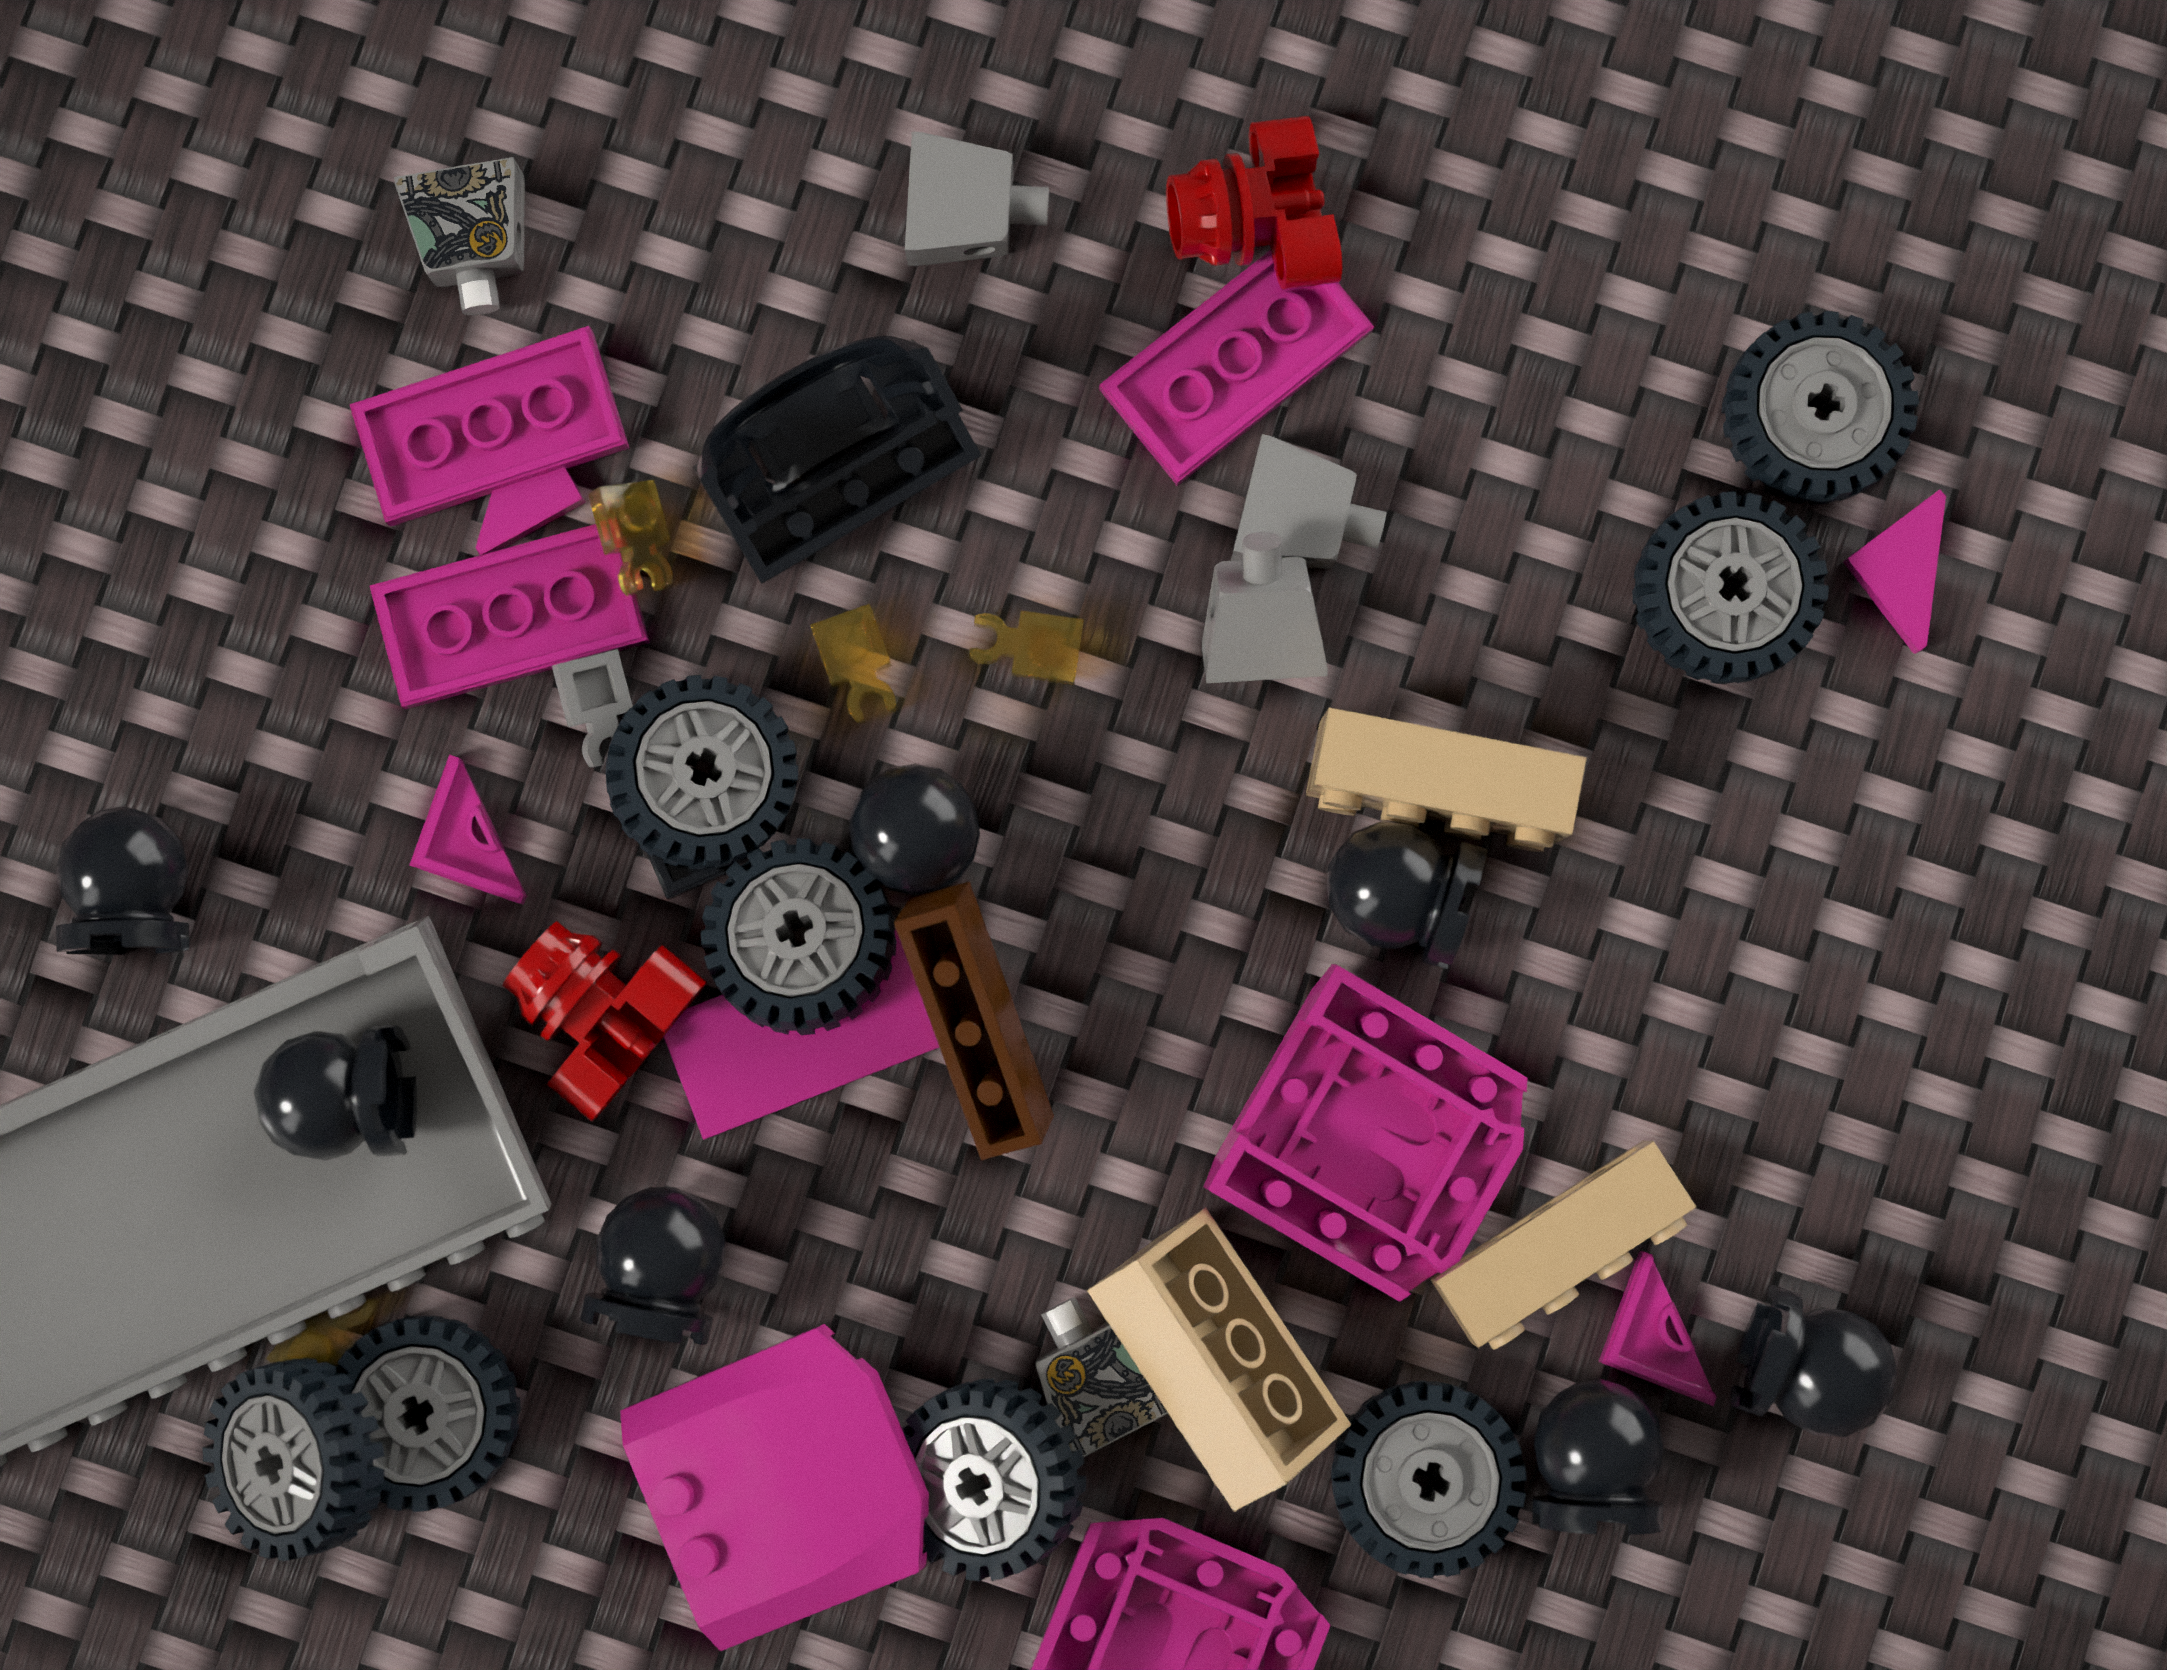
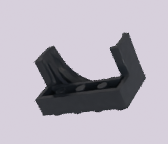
[693,336,982,584]

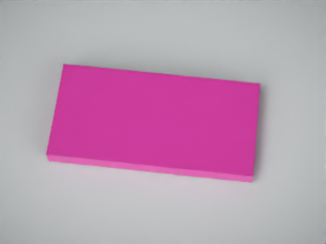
[1099,250,1374,486]
[349,326,629,527]
[370,519,650,709]
[664,930,940,1140]

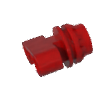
[1166,116,1342,290]
[502,921,707,1122]

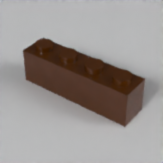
[894,881,1054,1160]

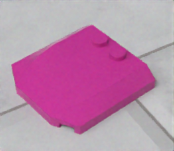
[1203,964,1528,1302]
[620,1324,929,1651]
[1030,1518,1331,1670]

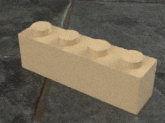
[1430,1140,1696,1350]

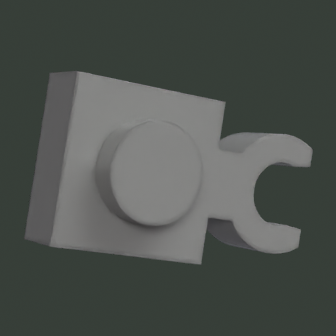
[551,649,633,767]

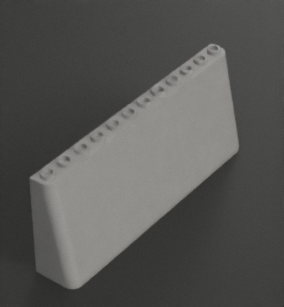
[0,916,551,1467]

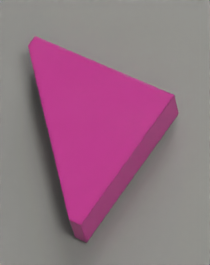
[475,467,586,555]
[1843,489,1946,654]
[409,755,527,905]
[1599,1250,1717,1406]

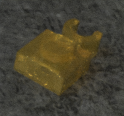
[588,480,673,596]
[810,604,897,724]
[969,611,1084,685]
[266,1297,379,1368]

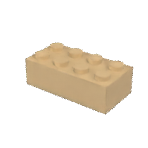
[1306,708,1587,852]
[1087,1208,1351,1511]

